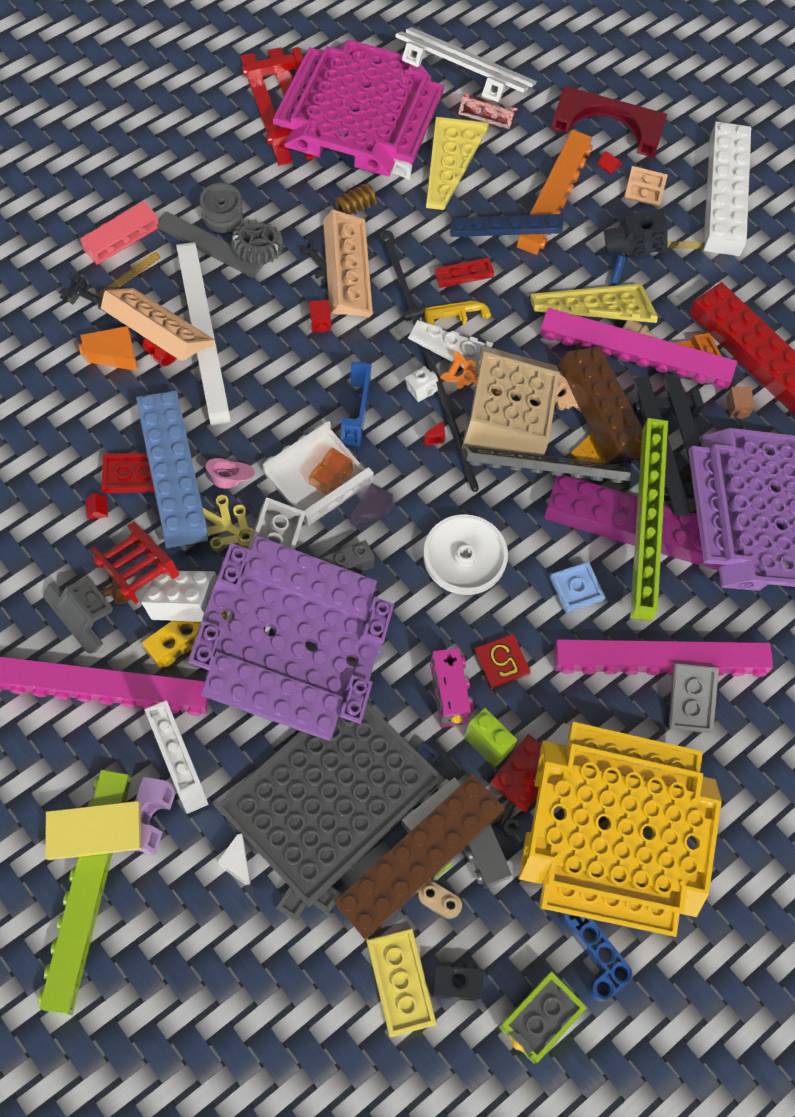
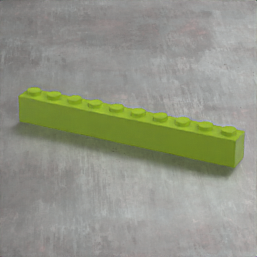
[630,418,668,621]
[37,770,131,1016]

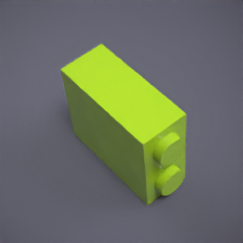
[464,708,517,769]

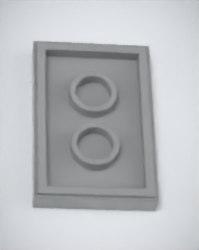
[668,663,719,733]

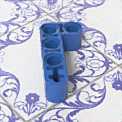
[561,913,633,1002]

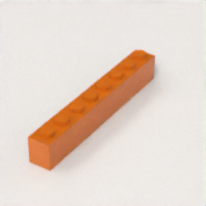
[517,130,593,255]

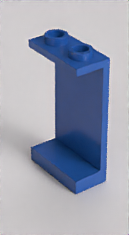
[341,362,372,447]

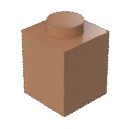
[726,387,755,419]

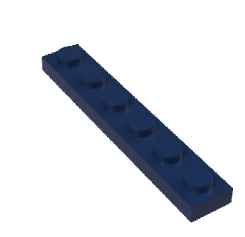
[450,214,564,237]

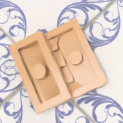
[624,166,667,207]

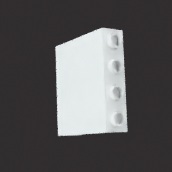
[263,421,374,526]

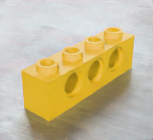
[142,611,227,669]

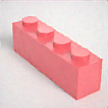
[80,201,158,265]

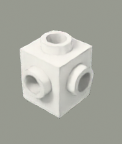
[405,366,438,402]

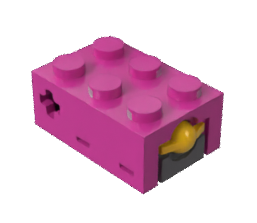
[430,648,474,728]

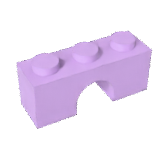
[134,777,176,854]

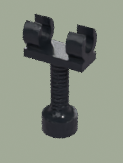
[58,274,107,313]

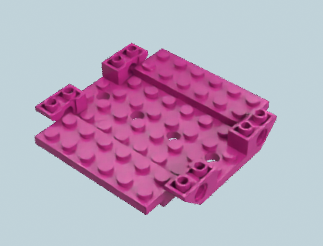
[273,39,444,177]

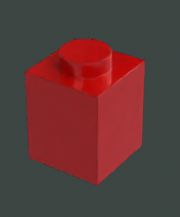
[309,300,331,332]

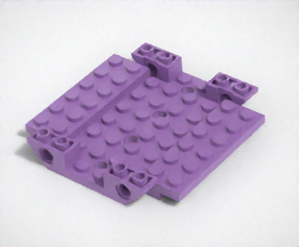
[688,428,795,591]
[188,535,394,741]

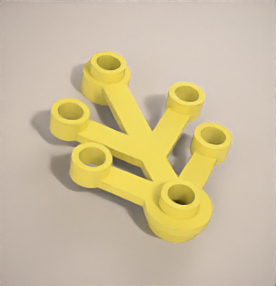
[203,495,253,551]

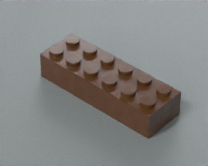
[558,347,643,463]

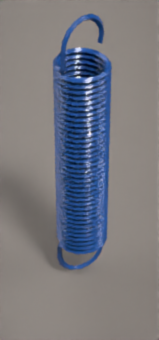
[609,253,626,286]

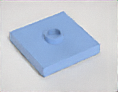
[550,561,606,614]

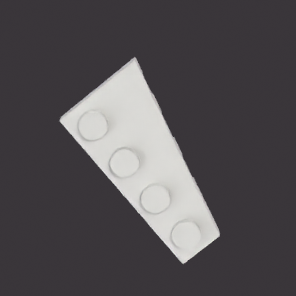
[408,320,493,375]

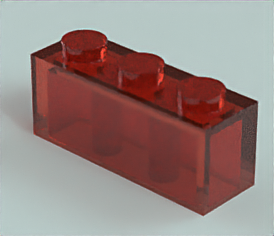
[458,94,517,129]

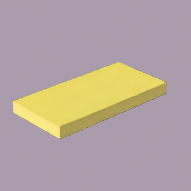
[45,801,141,860]
[366,928,437,1037]

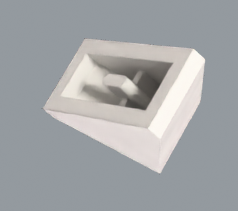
[218,834,250,885]

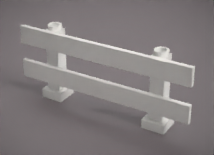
[395,27,537,102]

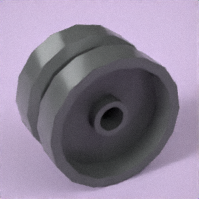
[200,183,243,233]

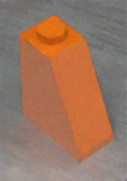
[78,326,138,371]

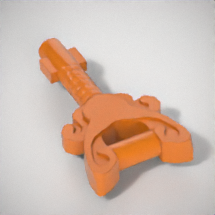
[440,351,500,396]

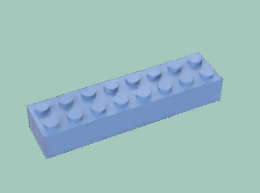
[136,391,208,548]

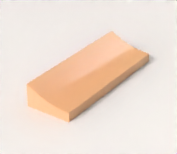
[323,209,373,318]
[101,288,215,362]

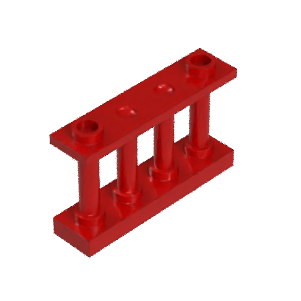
[91,522,179,604]

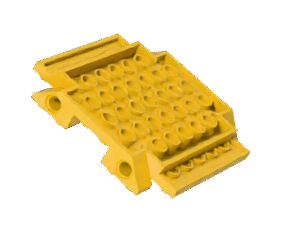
[518,722,722,937]

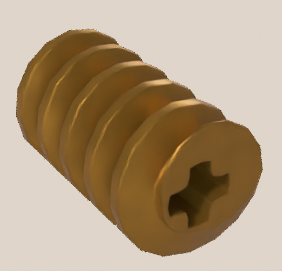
[335,183,377,215]

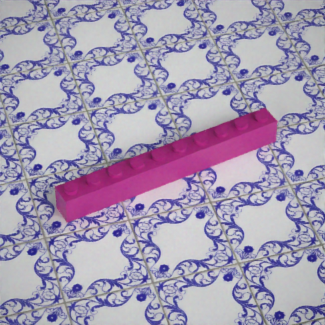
[540,308,737,389]
[554,640,773,677]
[0,657,209,716]

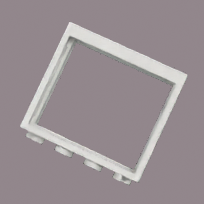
[144,700,208,814]

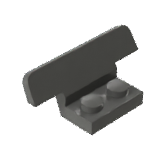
[43,576,113,654]

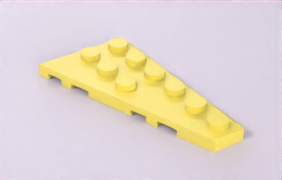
[426,117,489,210]
[530,283,658,323]

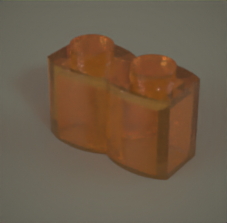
[308,448,354,495]

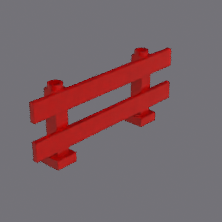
[240,47,318,166]

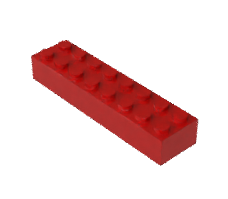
[689,282,795,416]

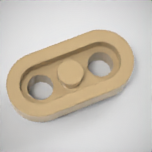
[418,882,462,919]

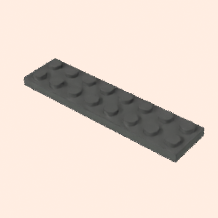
[462,446,631,483]

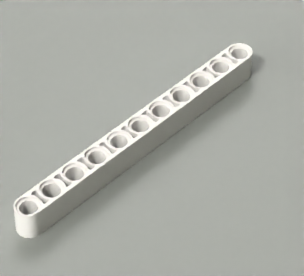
[176,242,231,426]

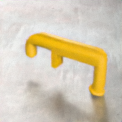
[424,301,491,326]

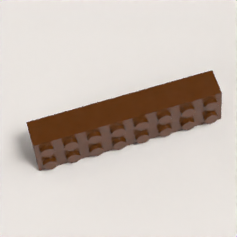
[334,774,505,940]

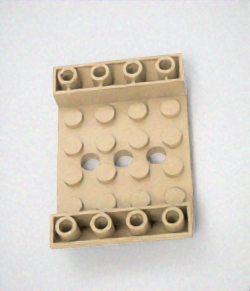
[462,345,560,456]

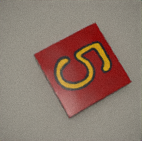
[474,634,531,689]

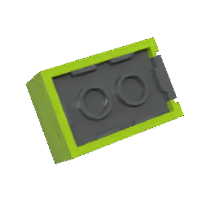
[499,972,587,1064]

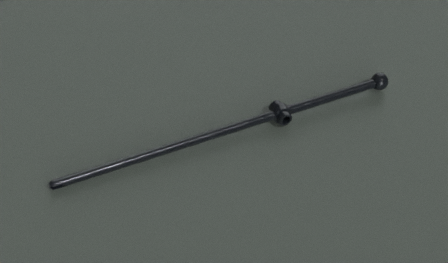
[380,230,479,492]

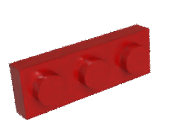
[434,258,494,288]

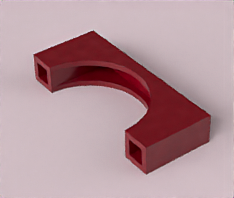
[551,86,667,158]

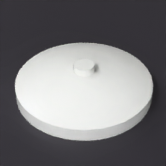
[423,514,508,595]

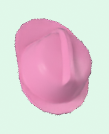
[205,458,255,489]

